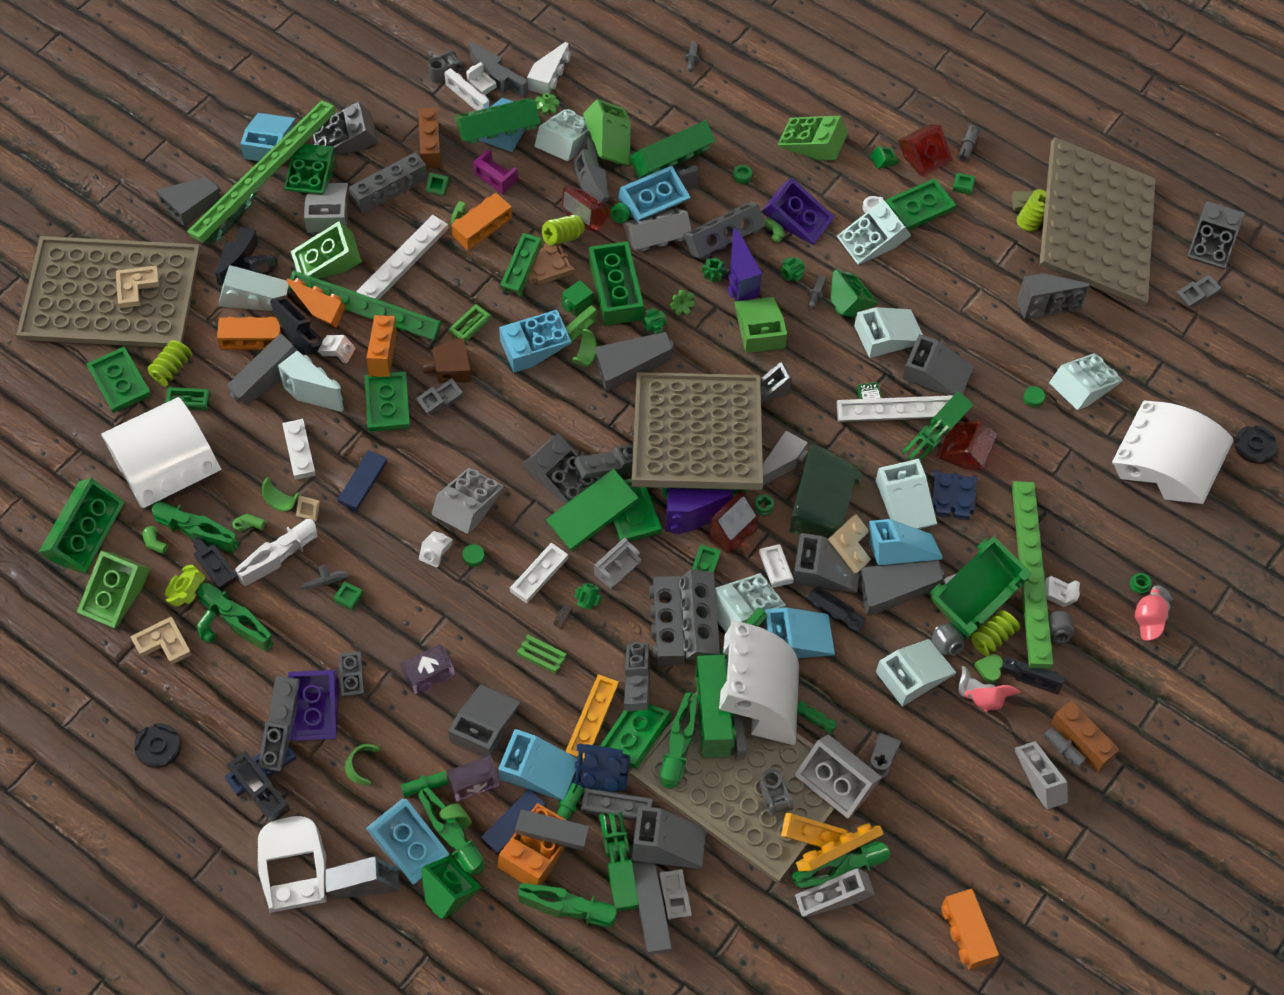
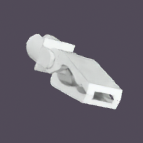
[235,519,317,586]

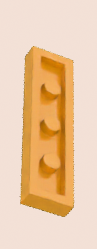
[565,674,619,762]
[796,823,883,871]

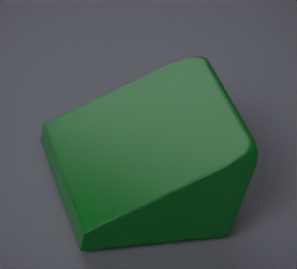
[870,146,899,169]
[425,173,451,196]

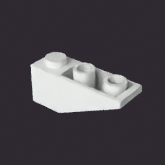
[527,42,571,94]

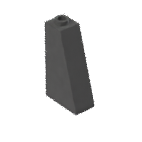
[595,332,674,392]
[227,333,300,405]
[859,560,945,616]

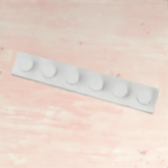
[356,215,448,300]
[837,396,953,422]

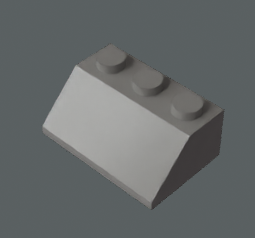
[622,208,691,252]
[795,734,882,818]

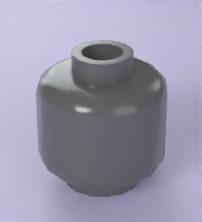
[1048,611,1075,644]
[932,623,965,656]

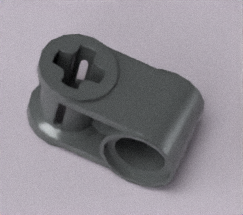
[428,50,465,83]
[869,733,901,779]
[760,768,793,816]

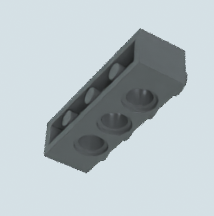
[349,152,427,215]
[683,202,766,259]
[679,569,720,661]
[649,576,685,666]

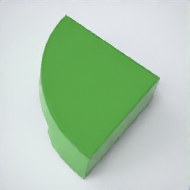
[450,201,467,227]

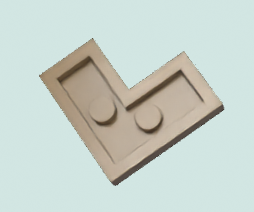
[116,265,159,308]
[828,514,871,574]
[130,616,191,665]

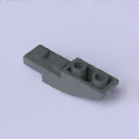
[469,42,528,98]
[574,137,609,210]
[574,444,633,481]
[624,642,650,711]
[258,675,300,771]

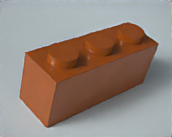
[418,108,441,168]
[1050,700,1120,773]

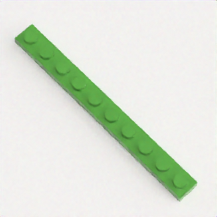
[187,100,337,243]
[1012,481,1053,669]

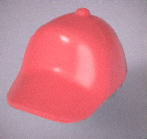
[1135,585,1173,641]
[959,666,1020,712]

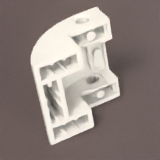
[101,397,221,508]
[1112,401,1234,504]
[719,620,799,745]

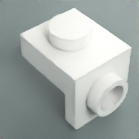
[467,62,496,95]
[318,335,355,363]
[419,531,453,567]
[1045,576,1080,607]

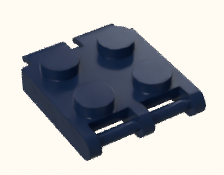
[932,470,977,520]
[573,743,630,793]

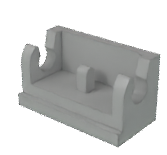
[594,538,641,590]

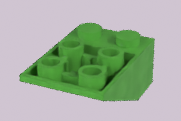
[583,99,631,166]
[778,116,848,160]
[734,297,787,353]

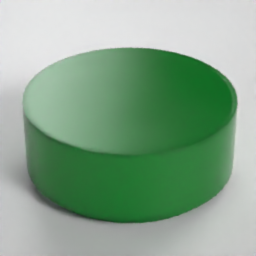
[733,165,752,184]
[610,203,631,224]
[1023,386,1045,407]
[463,544,485,567]

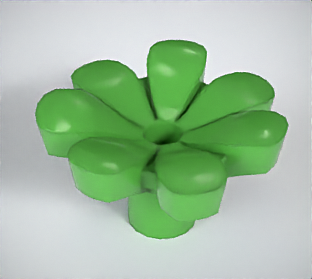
[535,93,560,115]
[670,290,695,316]

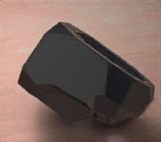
[243,255,278,275]

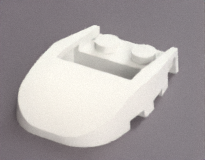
[257,816,327,913]

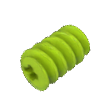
[1017,189,1046,232]
[542,215,585,246]
[148,340,192,386]
[971,610,1020,656]

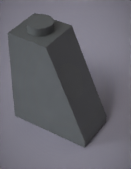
[157,177,221,226]
[324,856,400,898]

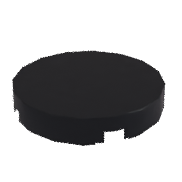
[1234,425,1277,464]
[134,723,181,768]

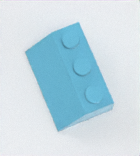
[618,166,691,221]

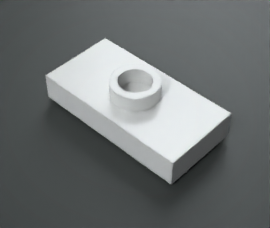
[759,544,793,588]

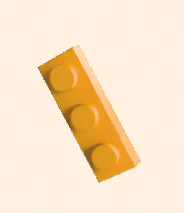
[781,813,847,848]

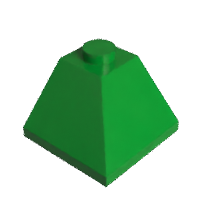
[831,269,878,317]
[421,855,482,919]

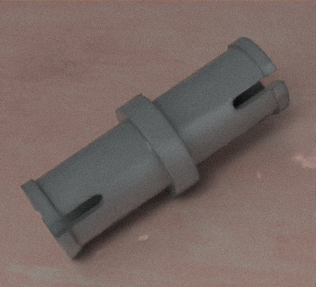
[957,125,980,162]
[1043,726,1087,768]

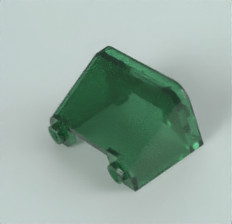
[789,444,861,539]

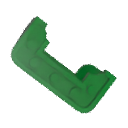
[930,536,1032,640]

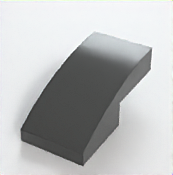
[1177,274,1222,308]
[416,378,465,415]
[659,869,691,920]

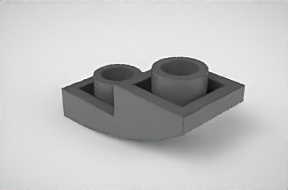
[338,651,364,697]

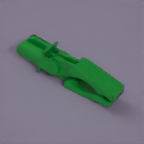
[902,391,974,462]
[152,502,238,553]
[198,583,274,652]
[660,693,697,789]
[418,787,485,875]
[599,811,639,911]
[791,841,890,888]
[518,883,616,927]

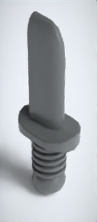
[685,41,699,72]
[808,275,826,309]

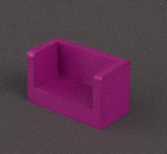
[473,149,518,195]

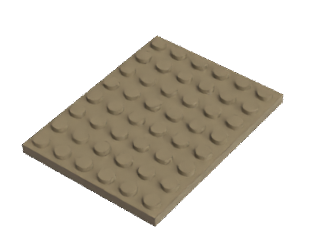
[1039,137,1156,306]
[16,236,201,347]
[632,372,763,490]
[629,691,835,884]

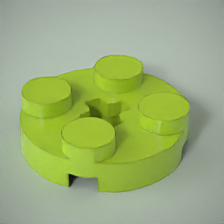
[165,565,205,606]

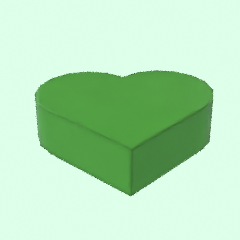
[974,654,1003,683]

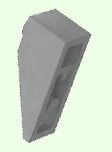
[763,431,808,485]
[1015,741,1068,809]
[795,868,875,918]

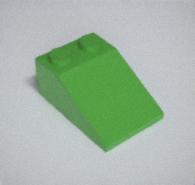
[291,221,362,279]
[77,551,150,628]

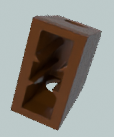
[422,338,471,383]

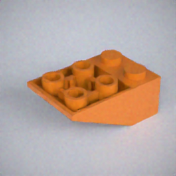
[497,803,567,885]

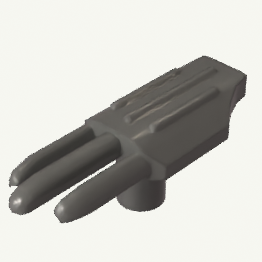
[299,565,349,589]

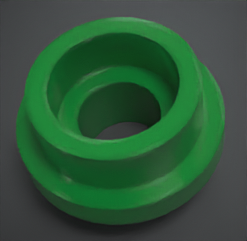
[1129,573,1152,594]

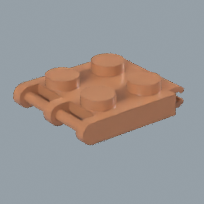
[528,243,575,285]

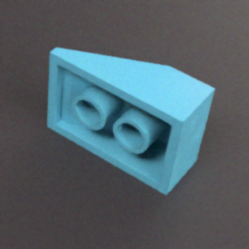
[365,799,449,885]

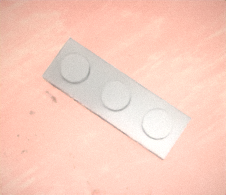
[445,68,489,110]
[282,419,316,480]
[510,543,568,604]

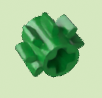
[781,257,805,281]
[701,258,726,283]
[642,308,667,334]
[574,583,603,610]

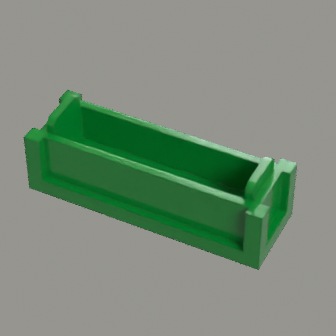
[500,233,544,297]

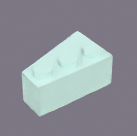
[218,265,289,311]

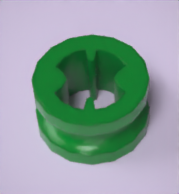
[754,494,774,516]

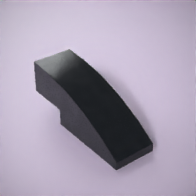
[215,227,258,285]
[270,295,323,356]
[226,751,290,822]

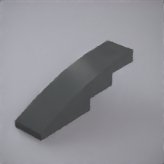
[632,862,671,955]

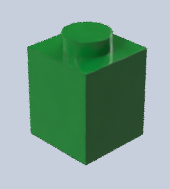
[561,280,593,317]

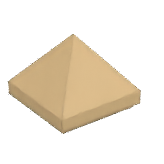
[296,496,320,521]

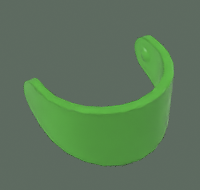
[572,329,597,367]
[262,477,300,511]
[345,744,380,786]
[440,803,472,830]

